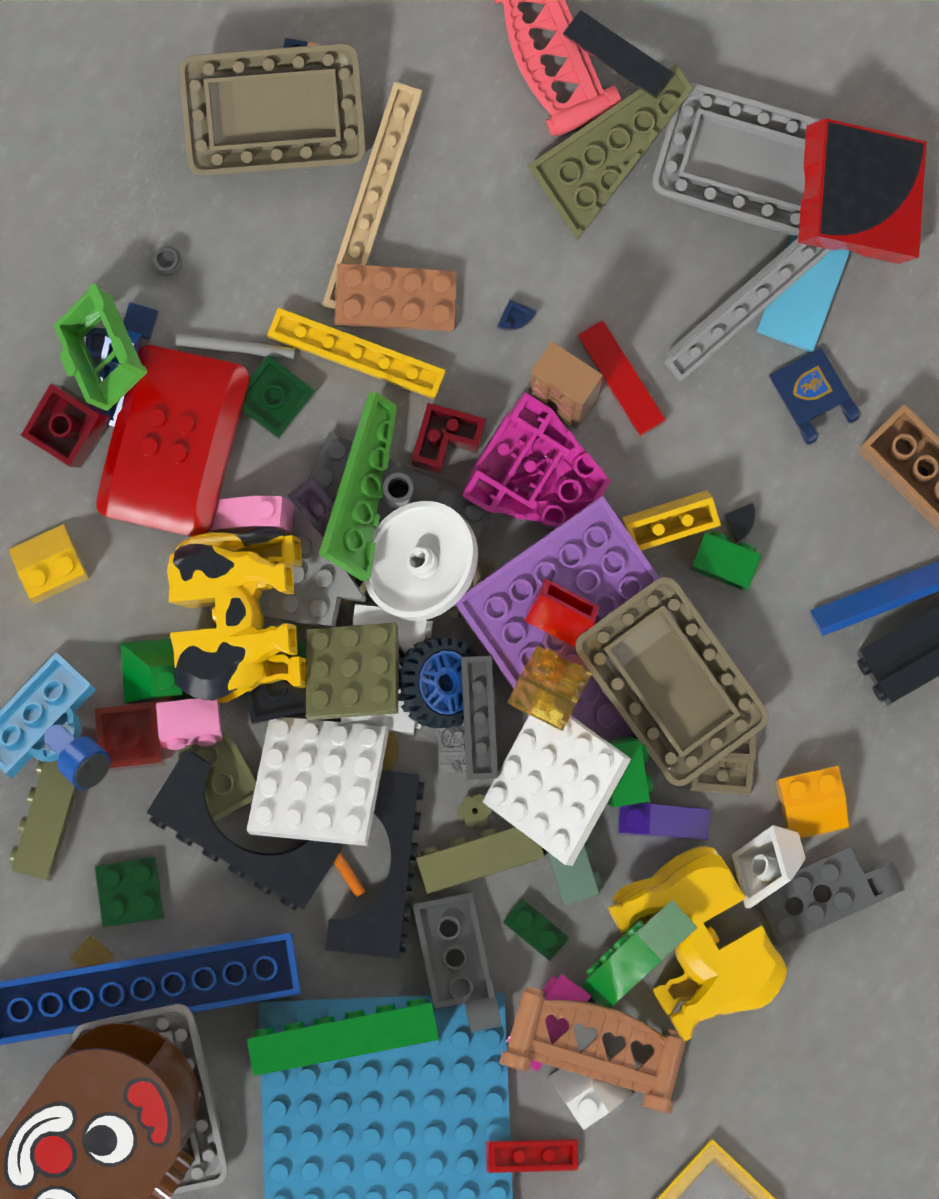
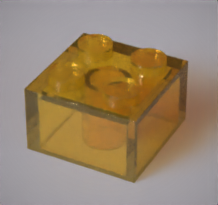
[507,645,592,731]

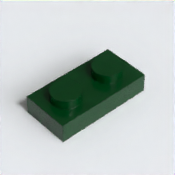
[503,899,569,962]

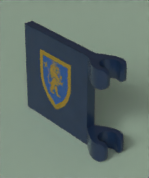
[769,348,860,445]

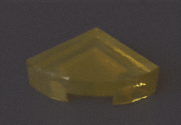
[382,732,399,771]
[70,935,114,966]

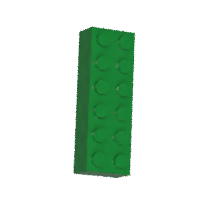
[247,998,439,1076]

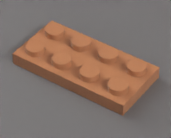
[334,263,457,332]

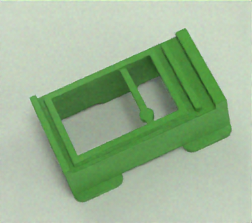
[53,284,147,411]

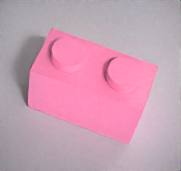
[156,698,223,750]

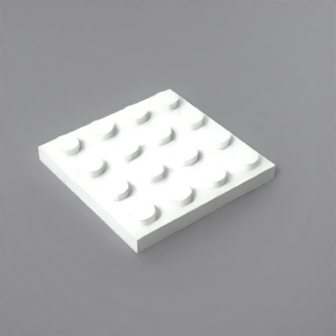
[483,696,631,866]
[247,717,389,846]

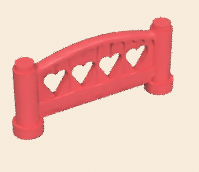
[494,0,622,137]

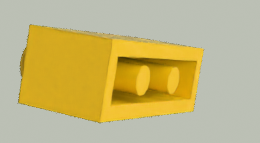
[621,490,721,551]

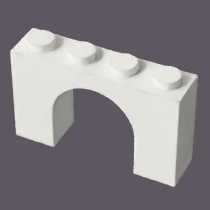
[341,604,433,736]

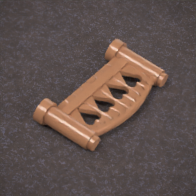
[499,987,686,1114]

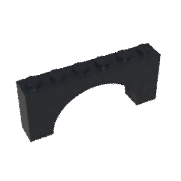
[146,749,343,911]
[325,770,425,959]

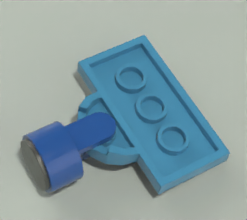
[0,652,111,790]

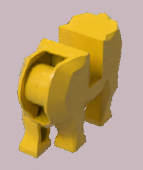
[607,846,788,1042]

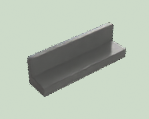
[461,656,498,780]

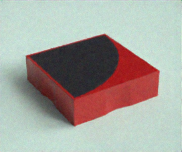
[798,118,927,264]

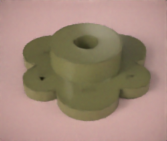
[457,794,492,828]

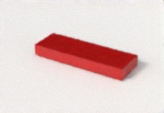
[486,1139,579,1173]

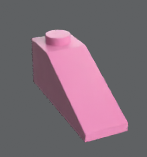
[209,496,295,533]

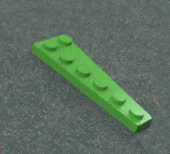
[319,392,397,581]

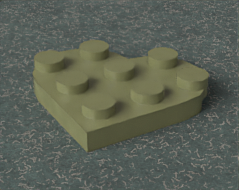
[177,731,256,823]

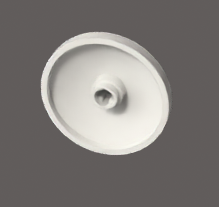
[364,501,478,621]

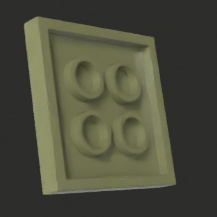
[306,622,398,720]

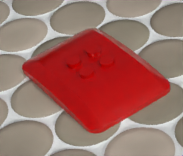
[96,345,250,537]

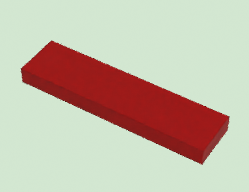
[577,320,666,437]

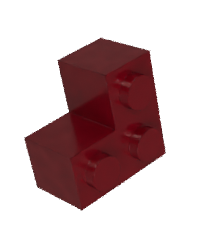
[411,403,486,474]

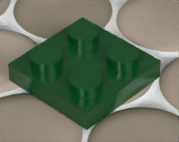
[242,355,316,439]
[94,857,164,927]

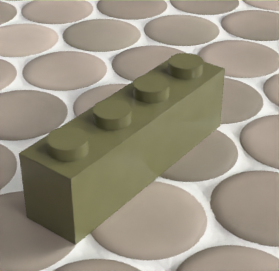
[9,760,78,881]
[416,823,544,895]

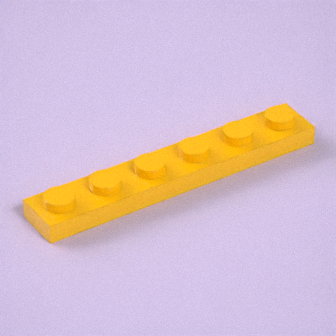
[267,308,446,400]

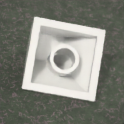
[731,825,806,909]
[548,1055,633,1130]

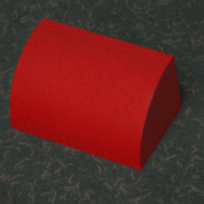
[524,578,599,647]

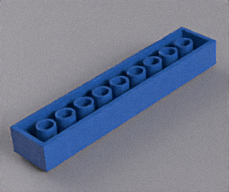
[0,933,302,1046]

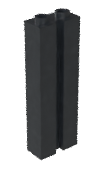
[856,606,939,706]

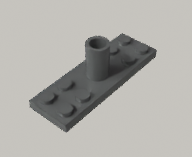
[305,432,491,543]

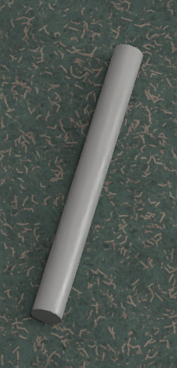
[176,334,296,360]

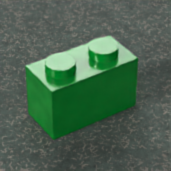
[690,531,762,592]

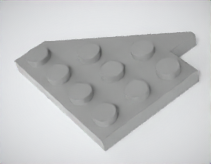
[259,498,366,627]

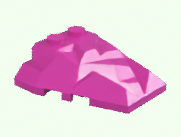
[461,392,611,527]

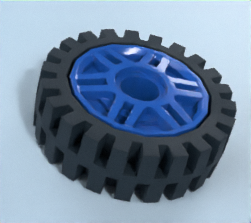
[398,638,477,728]

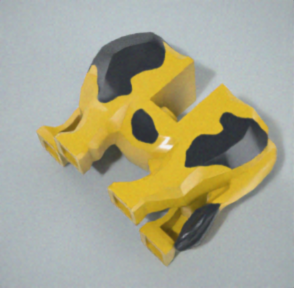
[167,527,306,703]

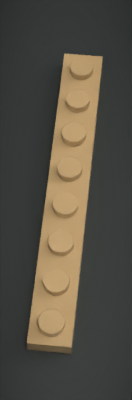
[322,82,423,310]

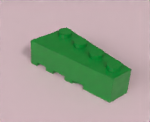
[581,900,698,1008]

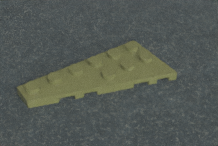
[528,64,693,240]

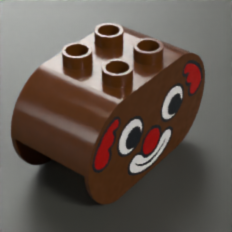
[0,1023,200,1199]

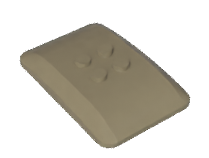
[179,43,365,176]
[575,577,768,786]

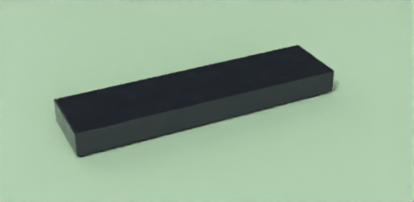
[562,10,674,99]

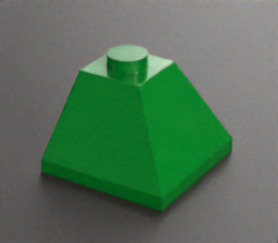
[120,639,185,703]

